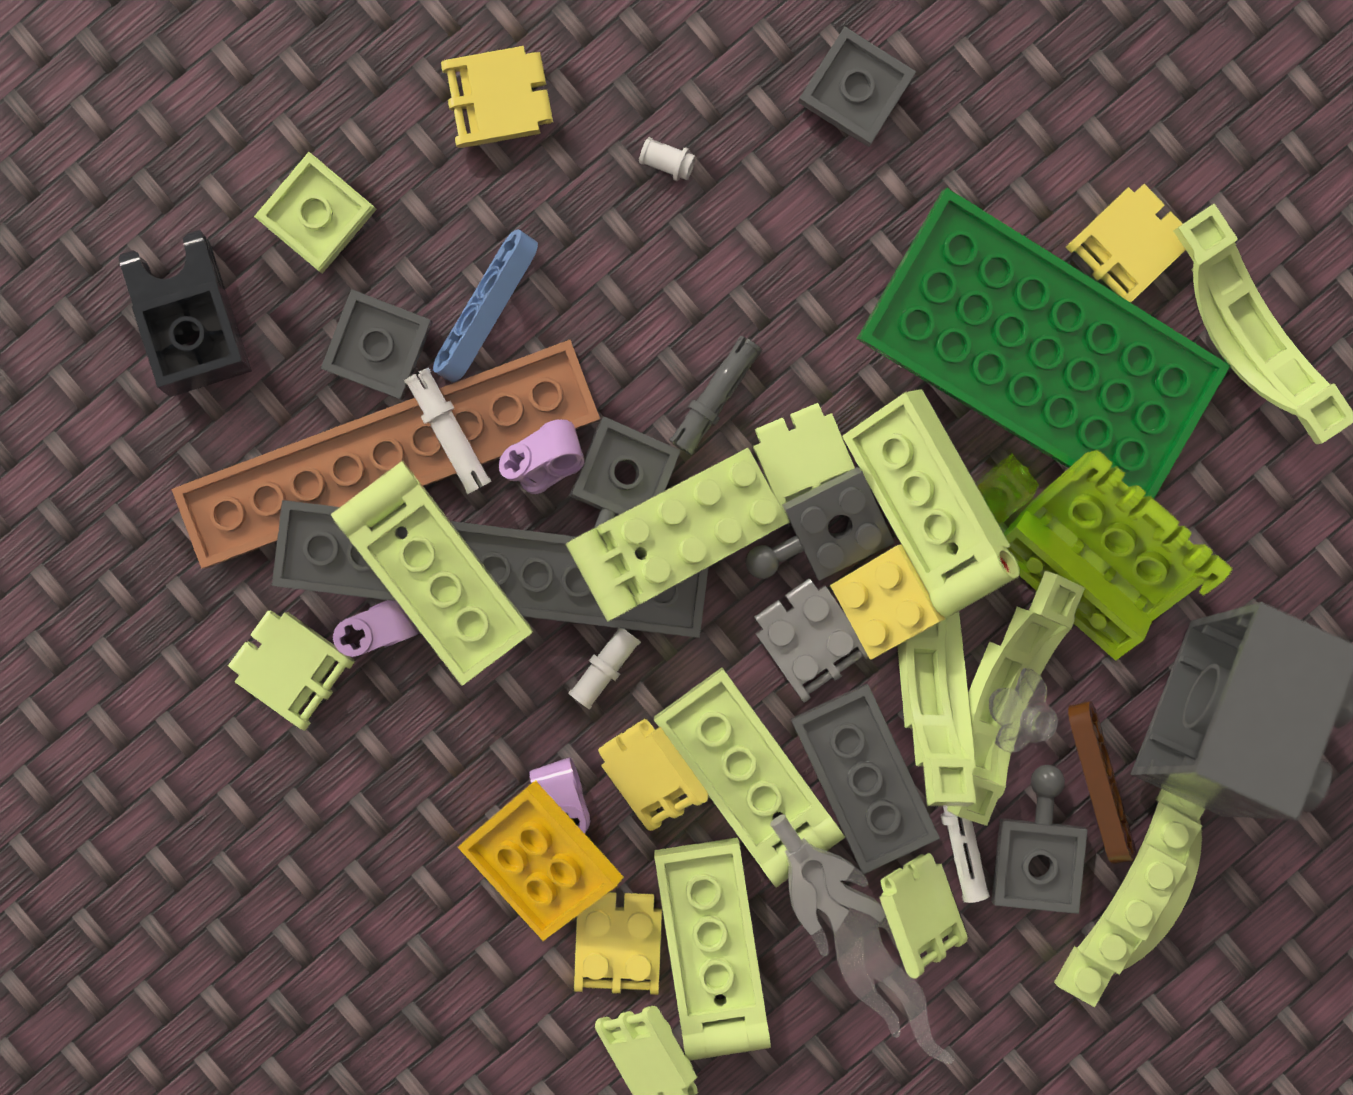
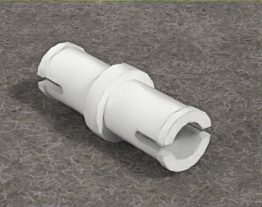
[568,628,641,710]

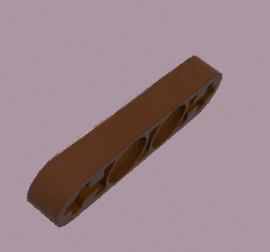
[1068,701,1135,865]

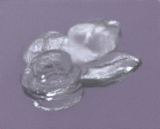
[989,668,1058,752]

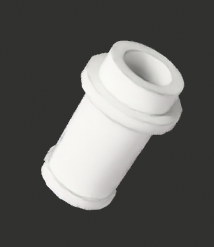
[639,137,696,181]

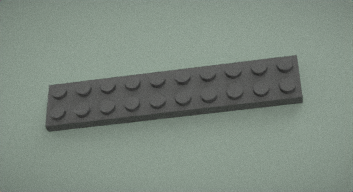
[272,500,709,638]

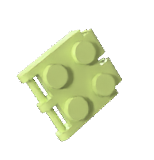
[753,403,855,524]
[228,610,355,731]
[879,853,968,978]
[595,1006,698,1095]

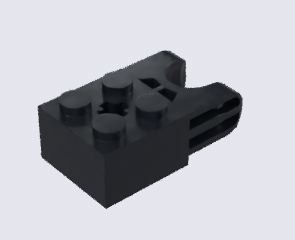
[119,229,252,397]

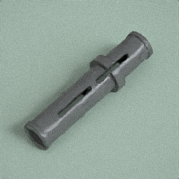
[669,336,762,455]

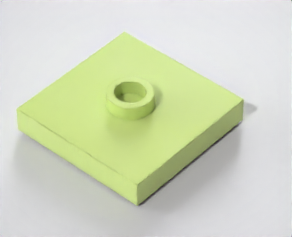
[254,152,377,274]

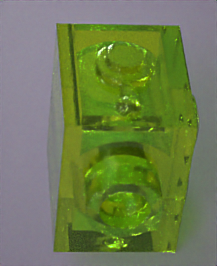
[975,453,1039,525]

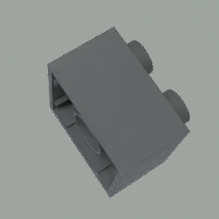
[1130,602,1353,820]

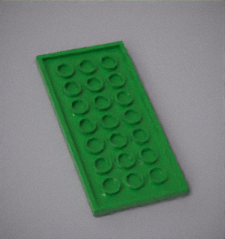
[856,188,1231,499]

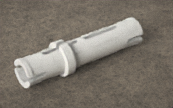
[405,368,491,494]
[941,806,990,903]

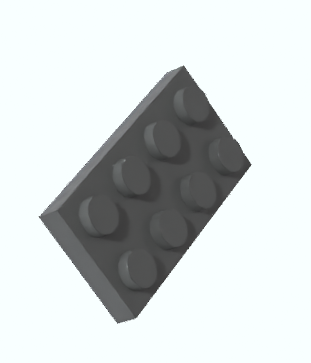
[791,683,940,874]

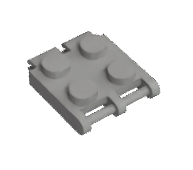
[754,579,869,703]

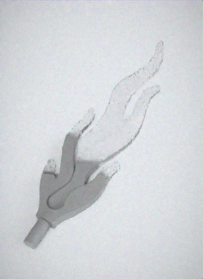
[770,815,954,1064]

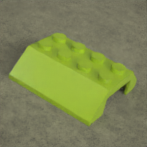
[1003,450,1232,661]

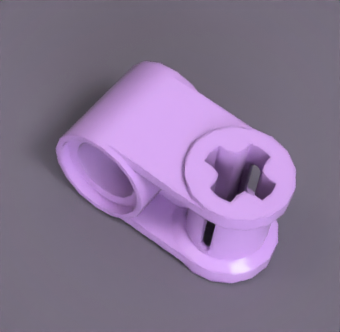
[499,419,584,494]
[333,600,420,657]
[530,757,590,834]

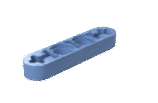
[433,229,538,383]

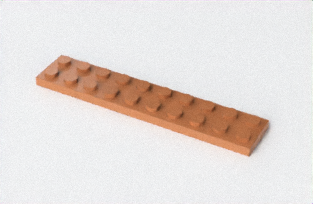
[172,340,600,569]

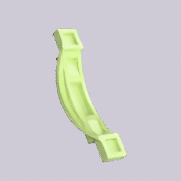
[1173,204,1353,444]
[947,571,1085,826]
[897,611,976,806]
[1054,789,1205,1007]

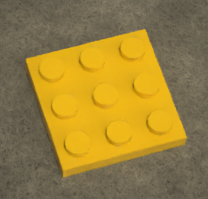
[458,780,624,941]

